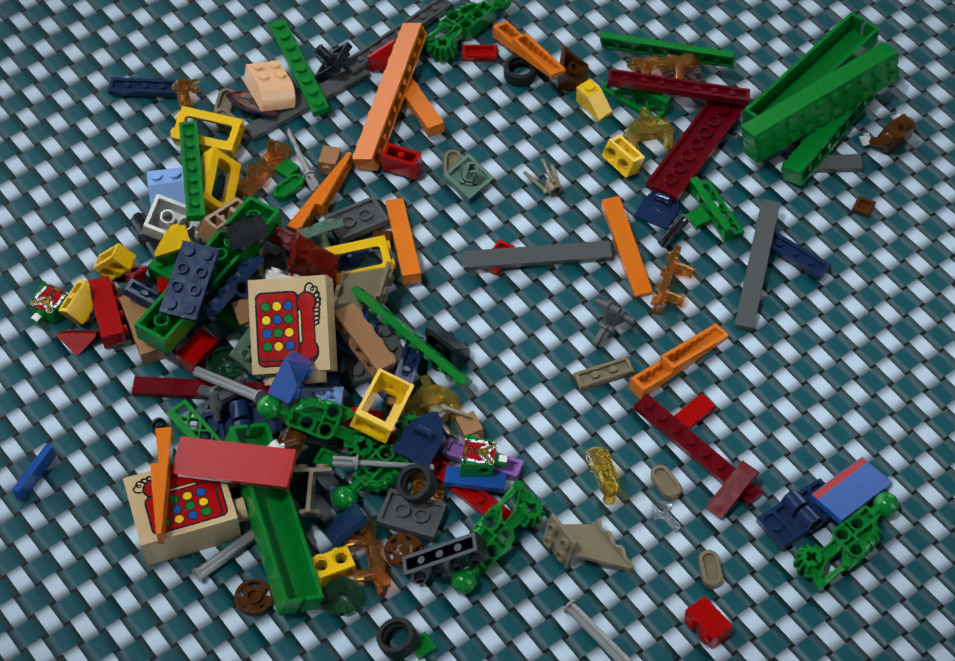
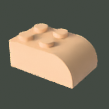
[244,60,296,112]

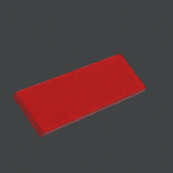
[171,436,298,490]

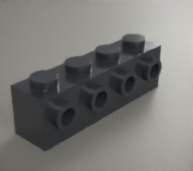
[402,532,489,584]

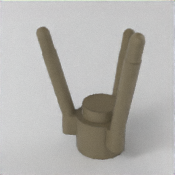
[523,159,563,196]
[428,403,471,439]

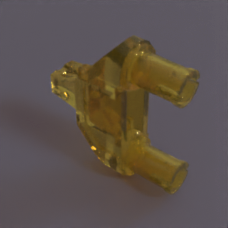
[623,107,675,153]
[405,375,461,423]
[586,447,619,505]

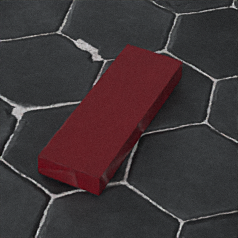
[705,460,759,520]

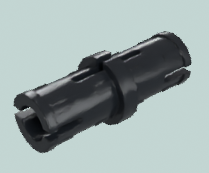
[657,215,689,248]

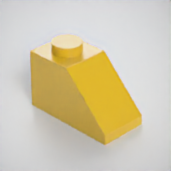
[576,79,612,122]
[154,223,191,260]
[58,280,93,325]

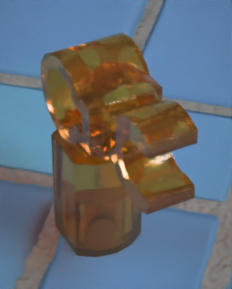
[172,78,201,110]
[411,473,444,499]

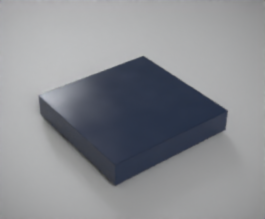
[323,503,368,547]

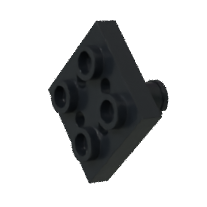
[314,42,352,82]

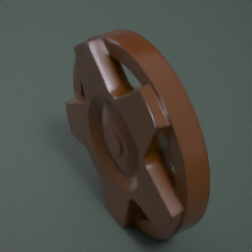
[384,532,423,569]
[234,579,274,616]

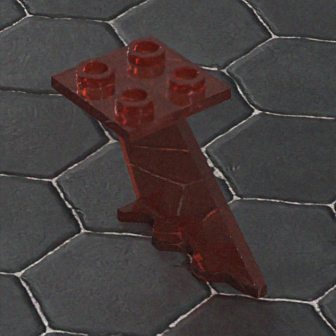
[287,227,340,294]

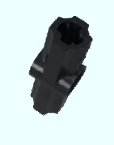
[130,212,160,259]

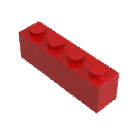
[88,275,129,349]

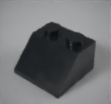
[219,213,269,252]
[425,327,470,369]

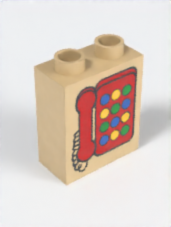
[248,275,338,386]
[123,464,249,566]

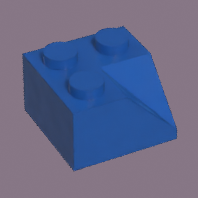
[268,350,314,404]

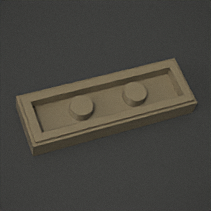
[573,356,635,392]

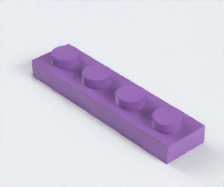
[442,437,524,481]

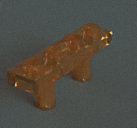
[627,53,700,79]
[236,139,292,197]
[650,245,695,315]
[344,516,391,597]

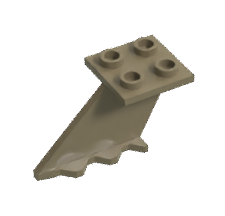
[334,261,394,311]
[293,464,335,519]
[543,513,634,571]

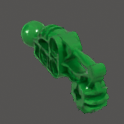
[422,0,512,63]
[256,394,380,460]
[332,411,423,511]
[451,480,546,594]
[793,492,899,592]

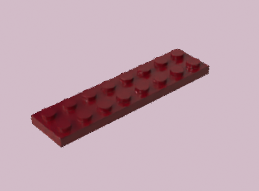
[645,100,746,202]

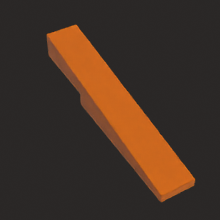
[492,21,566,78]
[403,78,445,138]
[286,152,353,235]
[601,196,653,299]
[385,198,422,285]
[628,323,729,399]
[150,427,174,544]

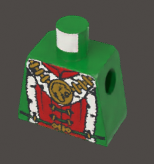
[29,281,69,327]
[460,434,508,477]

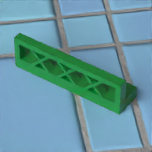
[600,67,670,124]
[689,176,744,242]
[166,399,222,441]

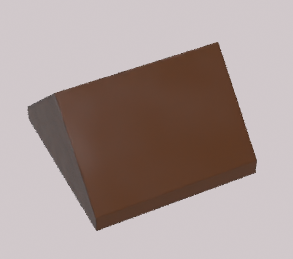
[558,46,588,91]

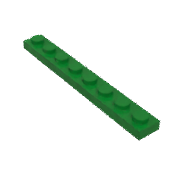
[268,18,330,117]
[599,32,737,69]
[179,121,206,222]
[351,285,473,387]

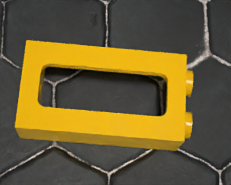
[170,106,246,159]
[201,146,242,214]
[322,235,396,288]
[350,368,414,444]

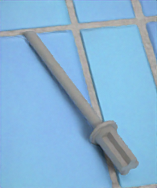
[287,128,320,193]
[332,454,434,471]

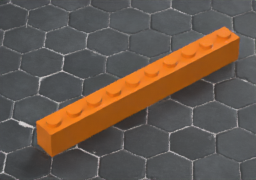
[352,23,427,171]

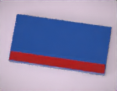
[809,457,892,524]

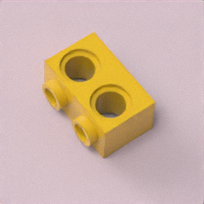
[602,135,645,178]
[93,243,137,281]
[312,545,357,588]

